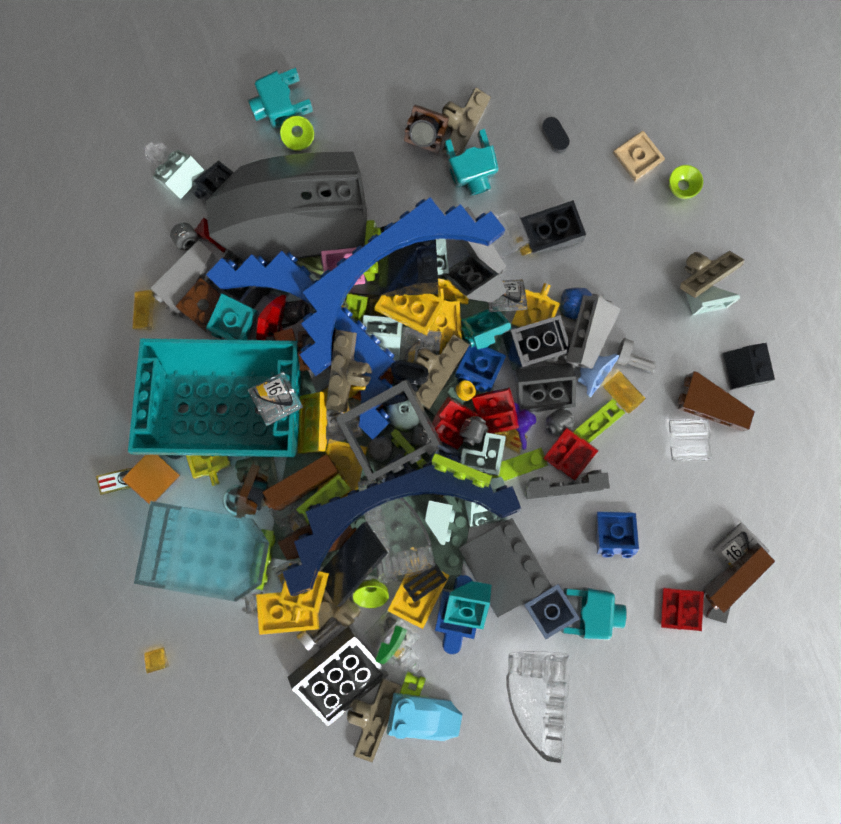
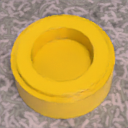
[456,380,476,401]

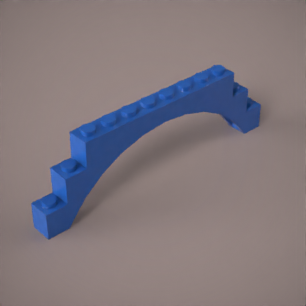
[300,197,506,376]
[206,251,396,440]

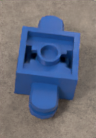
[435,575,476,654]

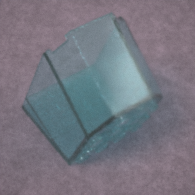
[133,501,269,602]

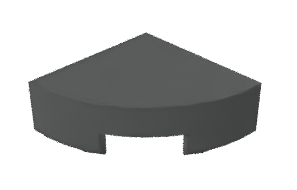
[706,608,730,623]

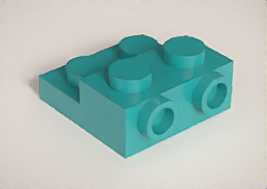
[206,294,258,340]
[461,306,511,350]

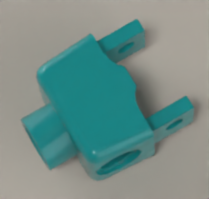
[248,68,313,129]
[444,129,499,196]
[561,587,627,640]

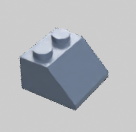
[524,584,580,640]

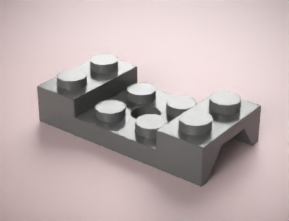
[525,470,610,499]

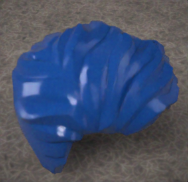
[560,287,592,319]

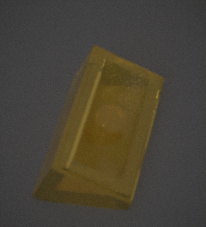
[132,290,154,330]
[603,371,646,414]

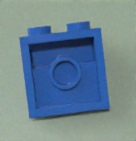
[455,345,506,393]
[596,512,639,558]

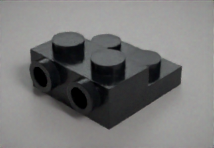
[193,160,234,200]

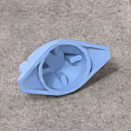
[578,354,619,397]

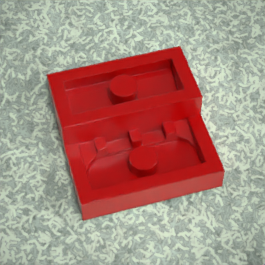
[256,295,287,340]
[472,387,519,434]
[432,397,478,450]
[543,428,599,481]
[661,588,704,631]

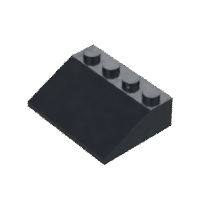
[379,222,439,297]

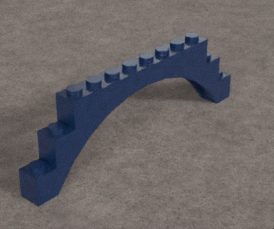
[283,455,522,597]

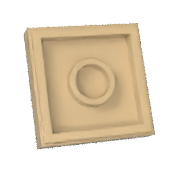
[613,131,665,182]

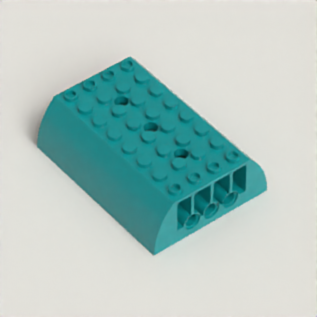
[128,338,301,457]

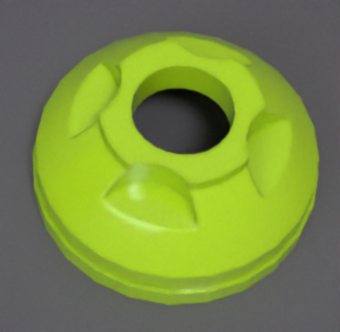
[280,115,314,151]
[669,165,703,199]
[353,579,389,608]

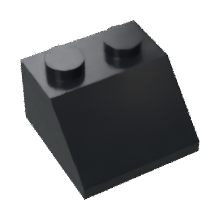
[722,342,775,390]

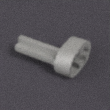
[616,338,656,372]
[296,619,342,656]

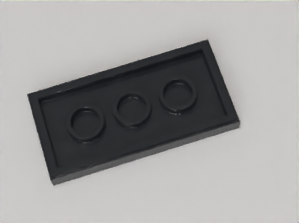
[321,522,388,607]

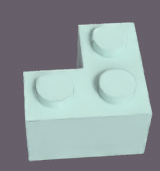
[460,433,506,476]

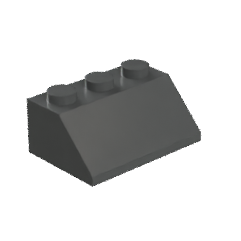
[442,253,507,302]
[515,363,576,412]

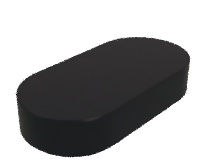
[542,117,570,152]
[391,360,429,385]

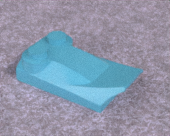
[386,693,462,741]

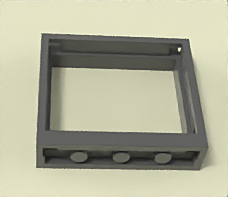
[336,380,442,482]

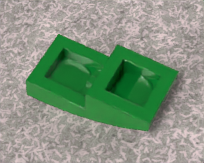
[375,625,407,665]

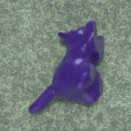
[514,402,536,450]

